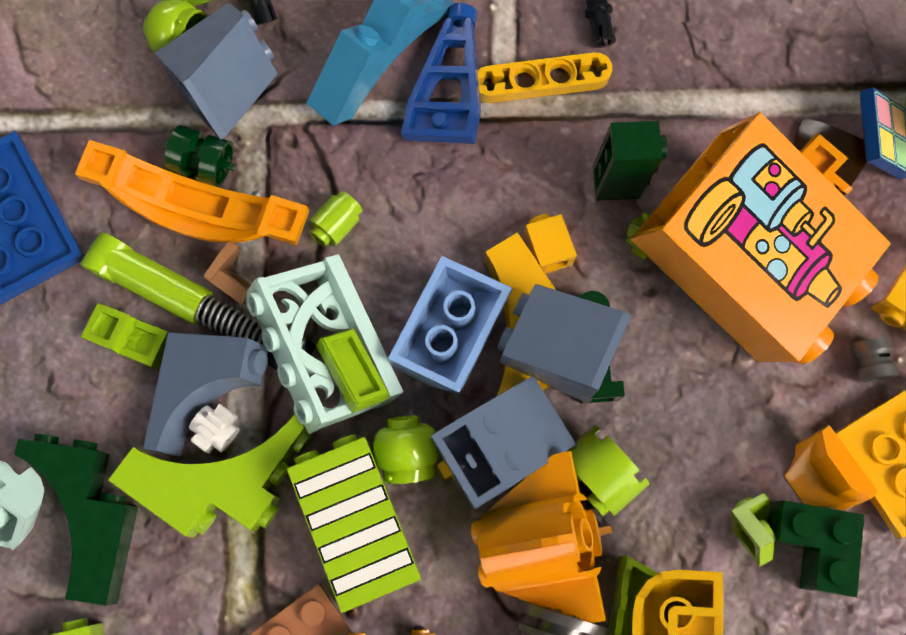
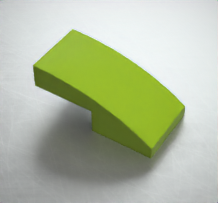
[81,303,170,370]

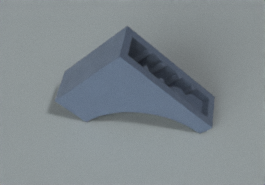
[143,332,268,457]

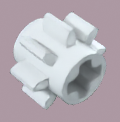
[189,404,240,454]

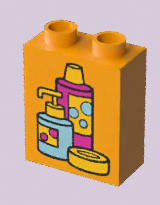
[630,112,891,364]

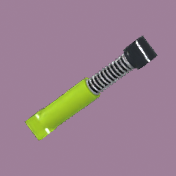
[80,232,316,370]

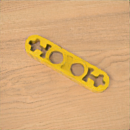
[478,52,612,103]

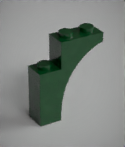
[14,434,138,606]

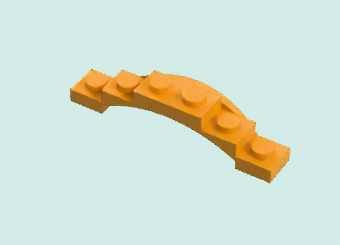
[75,140,309,246]

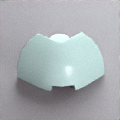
[0,461,44,551]

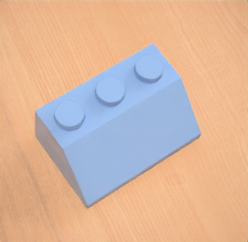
[388,256,512,394]

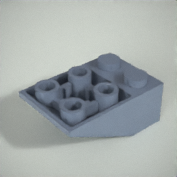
[431,375,576,509]

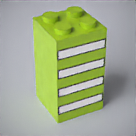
[287,434,422,614]

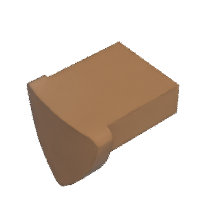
[203,241,251,305]

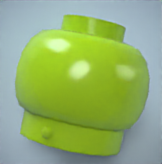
[143,0,208,54]
[372,415,439,484]

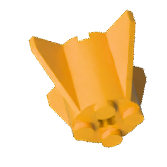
[471,451,612,623]

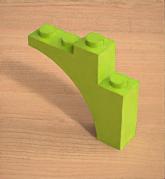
[108,414,314,537]

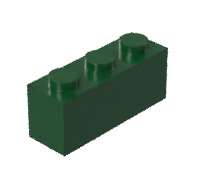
[593,121,667,201]

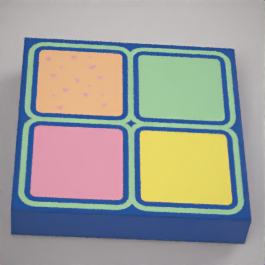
[860,87,906,180]

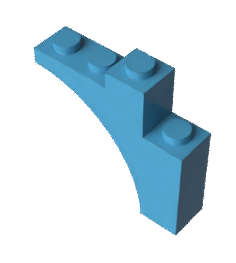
[306,0,455,126]

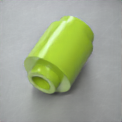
[308,191,363,247]

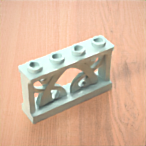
[246,254,404,434]

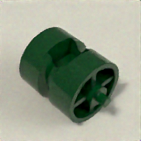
[163,125,236,187]

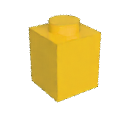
[523,213,577,274]

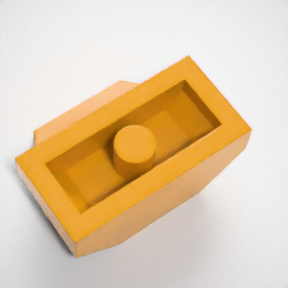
[784,425,878,511]

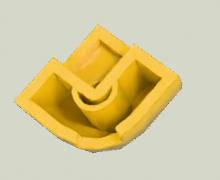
[632,570,724,635]

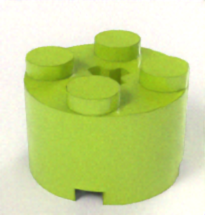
[565,424,650,517]

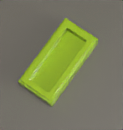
[316,328,390,413]

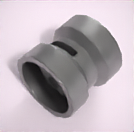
[851,337,899,383]

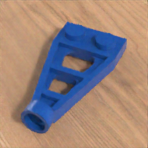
[401,3,481,144]

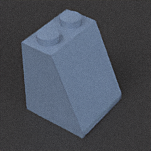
[155,2,277,140]
[496,284,631,402]

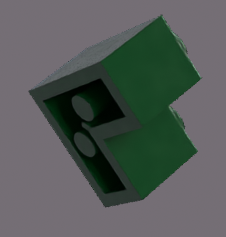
[767,500,864,598]

